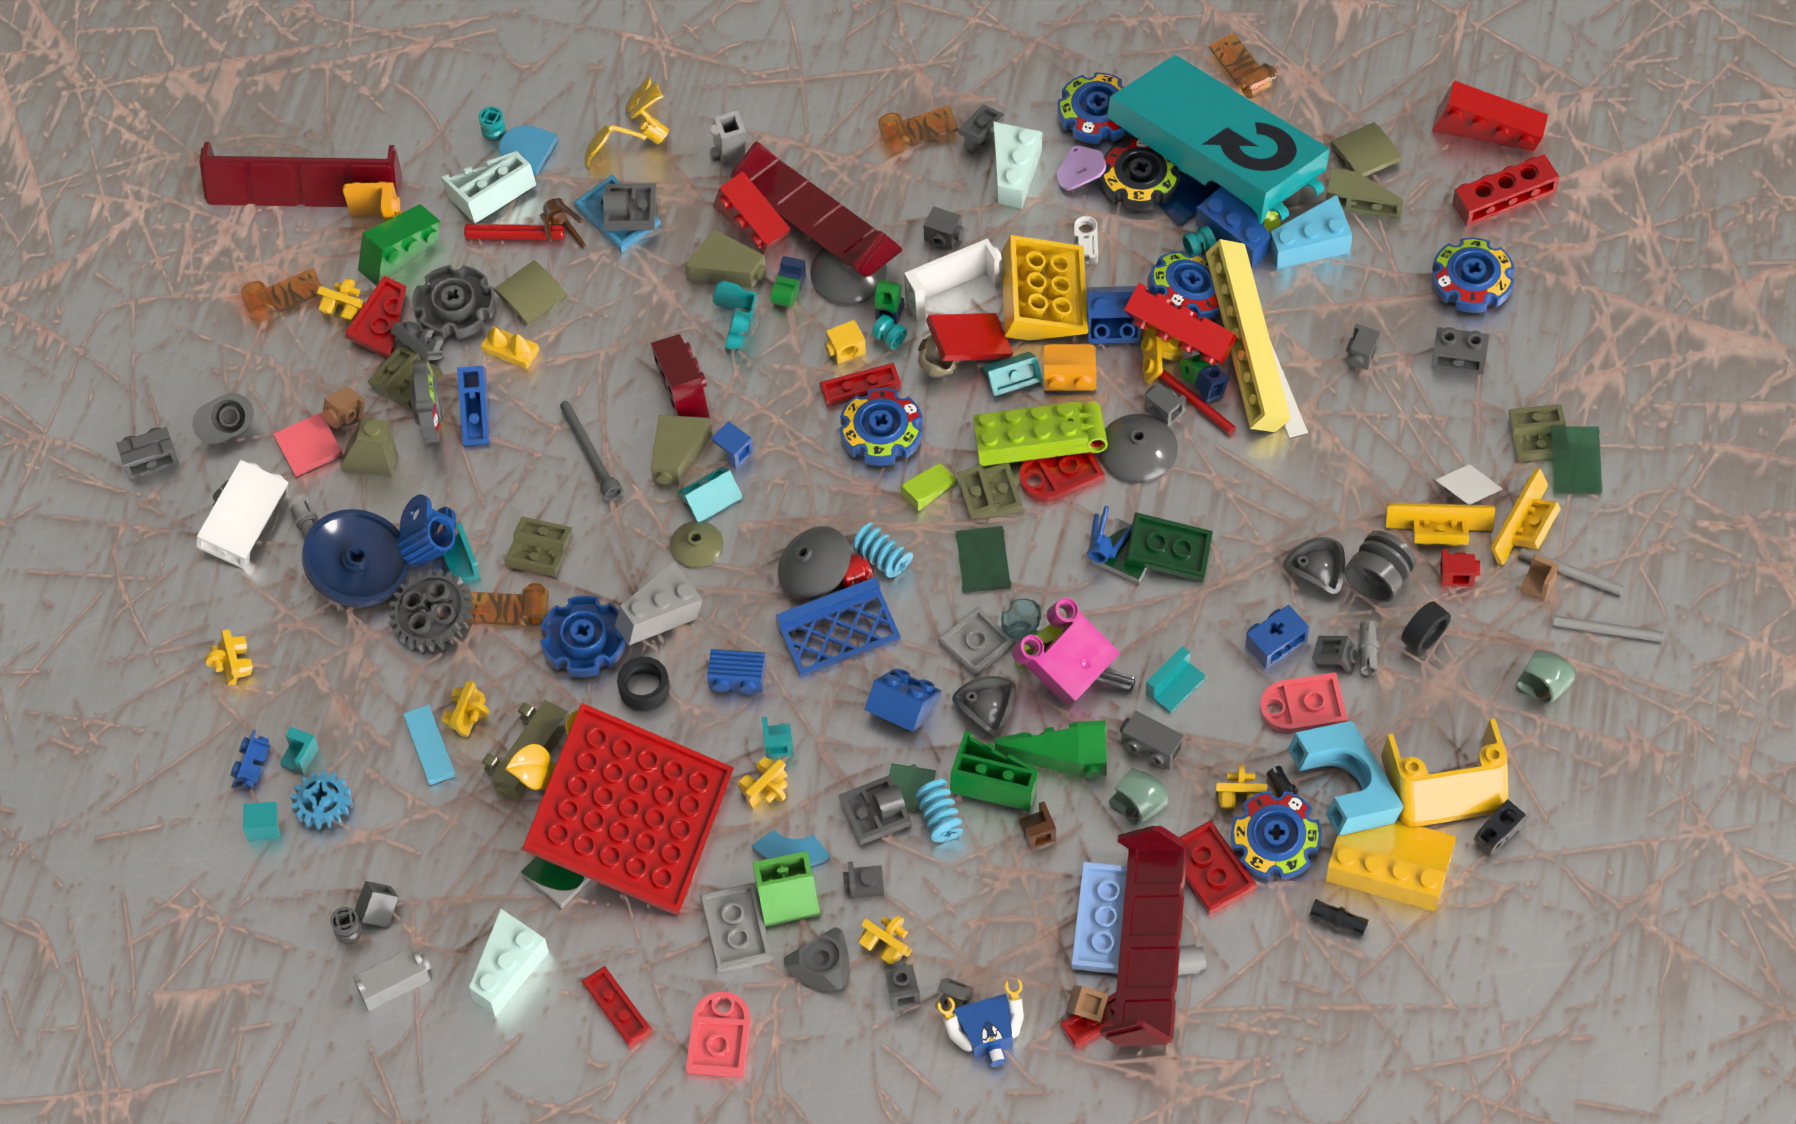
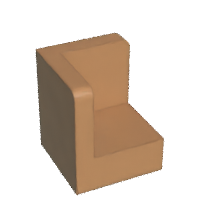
[1520,555,1559,602]
[1066,985,1109,1022]

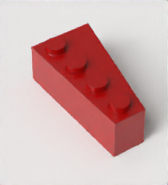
[1124,282,1237,366]

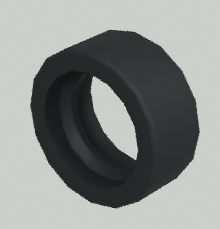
[1401,601,1451,654]
[617,656,670,711]

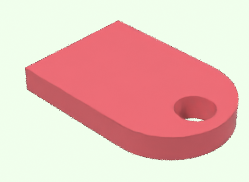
[1260,672,1348,734]
[686,992,751,1078]

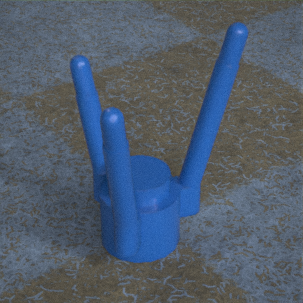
[1087,506,1132,563]

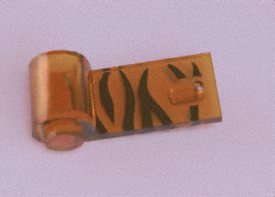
[1209,32,1278,99]
[878,105,958,152]
[241,267,322,321]
[466,583,549,626]

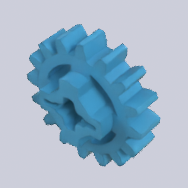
[291,770,352,830]

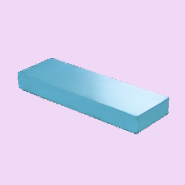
[403,705,455,785]

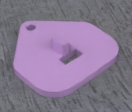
[1057,145,1106,190]

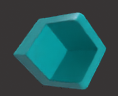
[762,717,794,758]
[280,727,319,775]
[243,801,281,841]

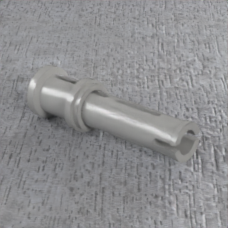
[287,494,318,537]

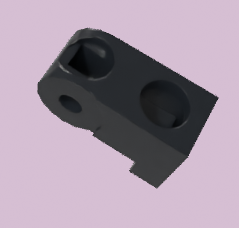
[1474,799,1527,855]

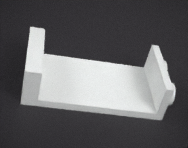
[904,238,1002,321]
[196,460,288,570]

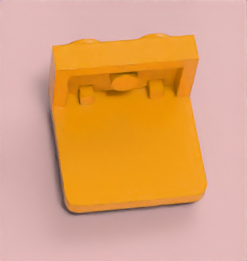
[343,182,403,221]
[1044,344,1096,391]

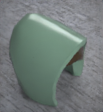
[1515,649,1576,705]
[1109,768,1169,825]

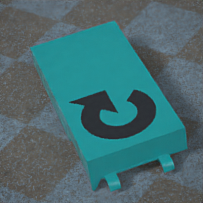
[1107,55,1330,225]

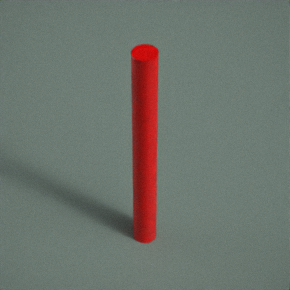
[1158,369,1236,435]

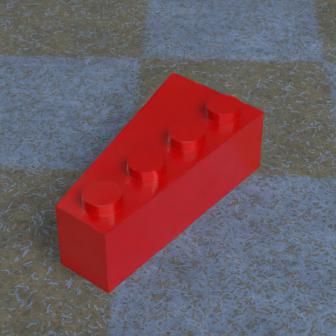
[1432,80,1548,151]

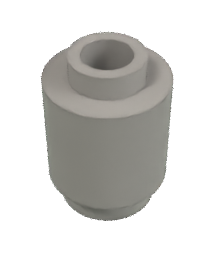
[1178,944,1206,975]

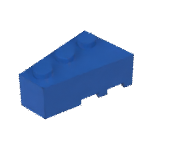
[1196,186,1271,268]

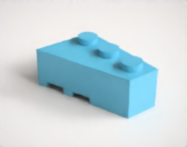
[1270,195,1352,269]

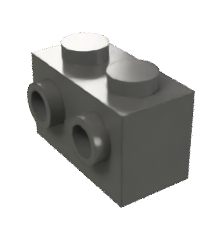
[1431,327,1489,374]

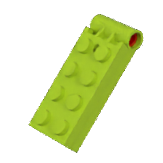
[973,401,1108,466]

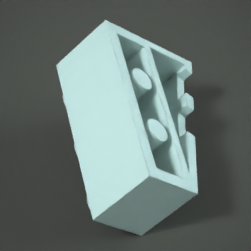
[994,122,1042,209]
[441,151,536,223]
[469,909,549,1016]

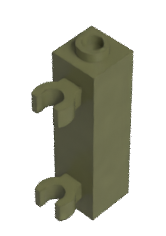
[482,700,569,801]

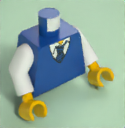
[935,978,1024,1067]

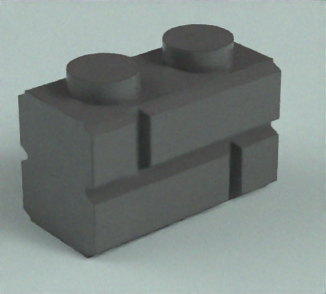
[116,427,179,479]

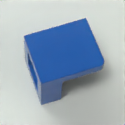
[712,421,754,469]

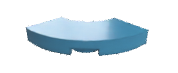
[752,830,830,867]

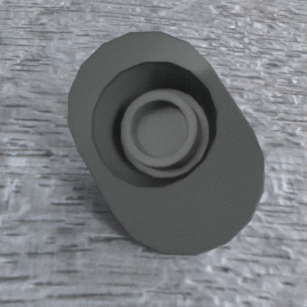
[192,393,254,444]

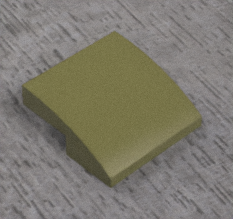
[1331,122,1402,176]
[494,260,568,326]
[367,346,443,410]
[1509,404,1571,462]
[956,463,1024,519]
[504,516,572,577]

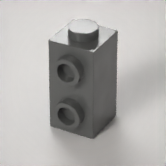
[1120,711,1184,769]

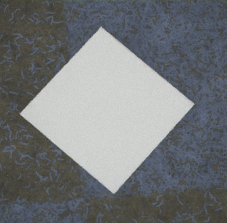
[1436,464,1502,505]

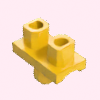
[317,278,364,322]
[205,630,253,686]
[441,681,490,737]
[738,756,788,809]
[1215,765,1267,809]
[858,915,913,965]

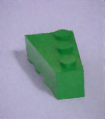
[358,204,440,286]
[950,730,1039,811]

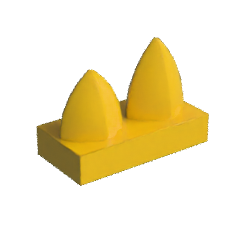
[481,326,539,369]

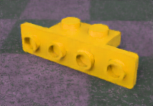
[1141,327,1184,384]
[1491,468,1560,565]
[1386,503,1495,546]

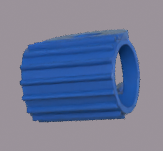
[397,494,456,567]

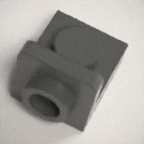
[1312,636,1358,672]
[843,862,884,899]

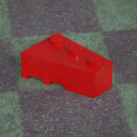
[713,171,791,254]

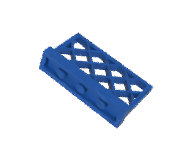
[776,577,901,677]

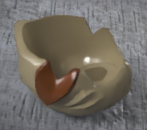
[918,335,959,378]

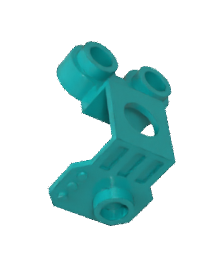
[712,281,757,351]

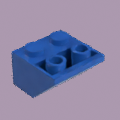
[1087,286,1140,344]
[864,669,942,732]

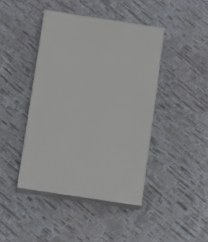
[700,882,773,974]

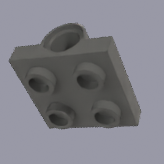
[603,183,657,231]
[839,775,912,845]

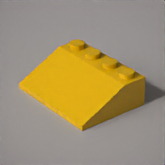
[1001,235,1088,341]
[1326,820,1457,912]

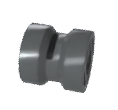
[330,907,362,944]

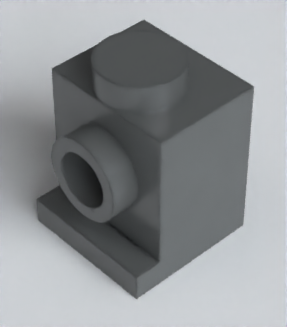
[1346,323,1381,370]
[1144,383,1186,426]
[885,961,920,1010]

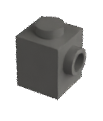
[923,206,964,249]

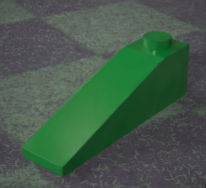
[994,720,1107,779]

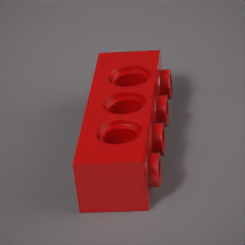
[1452,154,1559,226]

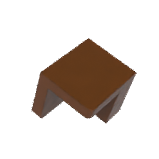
[1019,801,1056,850]

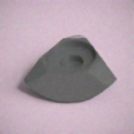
[1283,537,1345,594]
[952,676,1016,736]
[784,927,849,991]

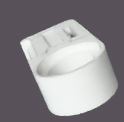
[1074,216,1098,265]

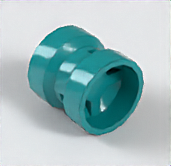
[478,106,506,141]
[1182,226,1216,256]
[871,315,907,350]

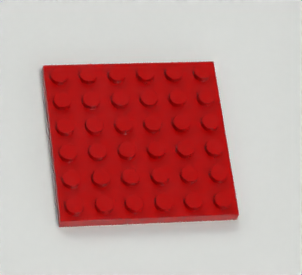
[521,703,734,915]

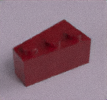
[651,334,710,418]

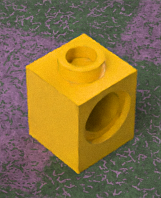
[824,320,866,364]

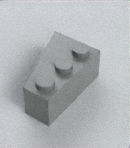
[615,561,702,645]

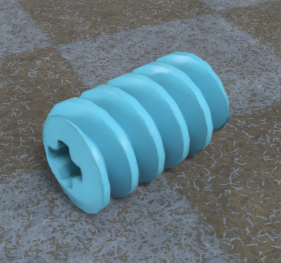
[853,522,913,578]
[915,779,964,842]

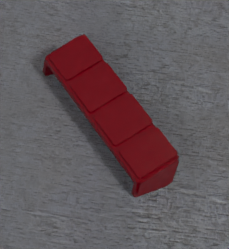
[730,141,902,278]
[199,142,402,207]
[1100,826,1188,1046]

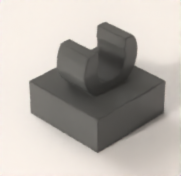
[937,978,974,1011]

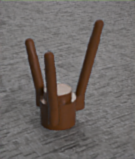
[540,198,586,248]

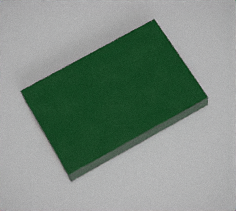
[1124,512,1213,582]

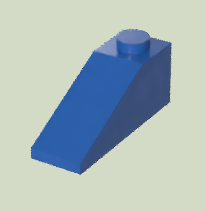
[457,365,489,446]

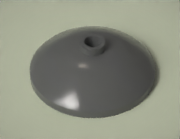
[810,248,887,305]
[1099,414,1178,483]
[778,526,851,600]

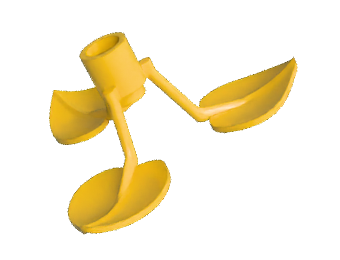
[585,76,669,167]
[505,710,578,791]

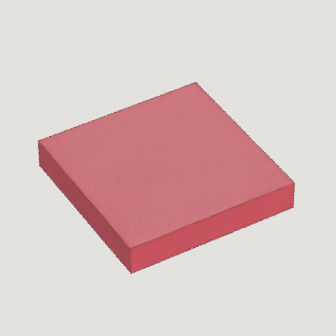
[273,412,343,477]

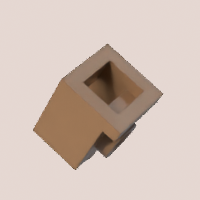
[322,386,365,429]

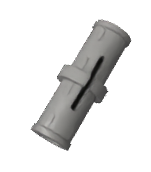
[1358,620,1380,675]

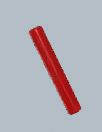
[464,224,565,240]

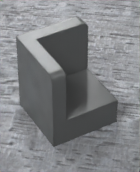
[355,881,399,927]

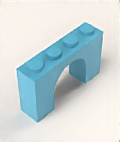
[1287,721,1404,836]

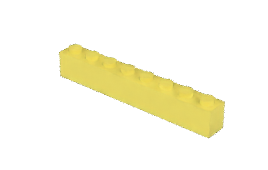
[1206,239,1290,432]

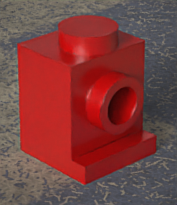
[1440,549,1480,586]

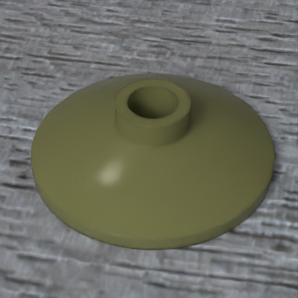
[670,521,723,568]

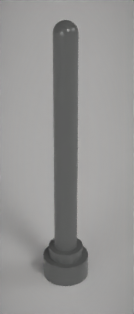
[560,401,623,501]

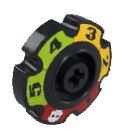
[1100,138,1181,211]

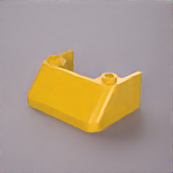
[1381,718,1508,827]

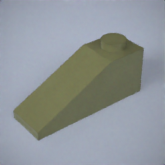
[1326,168,1403,219]

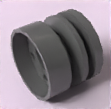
[1344,531,1417,603]

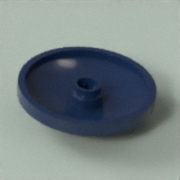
[301,509,409,607]

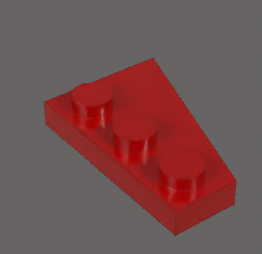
[345,275,407,359]

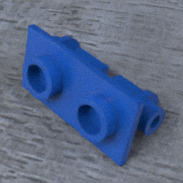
[230,730,270,790]

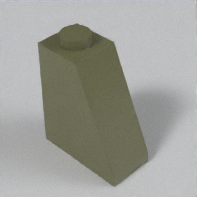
[685,229,767,288]
[651,415,713,485]
[340,418,398,476]

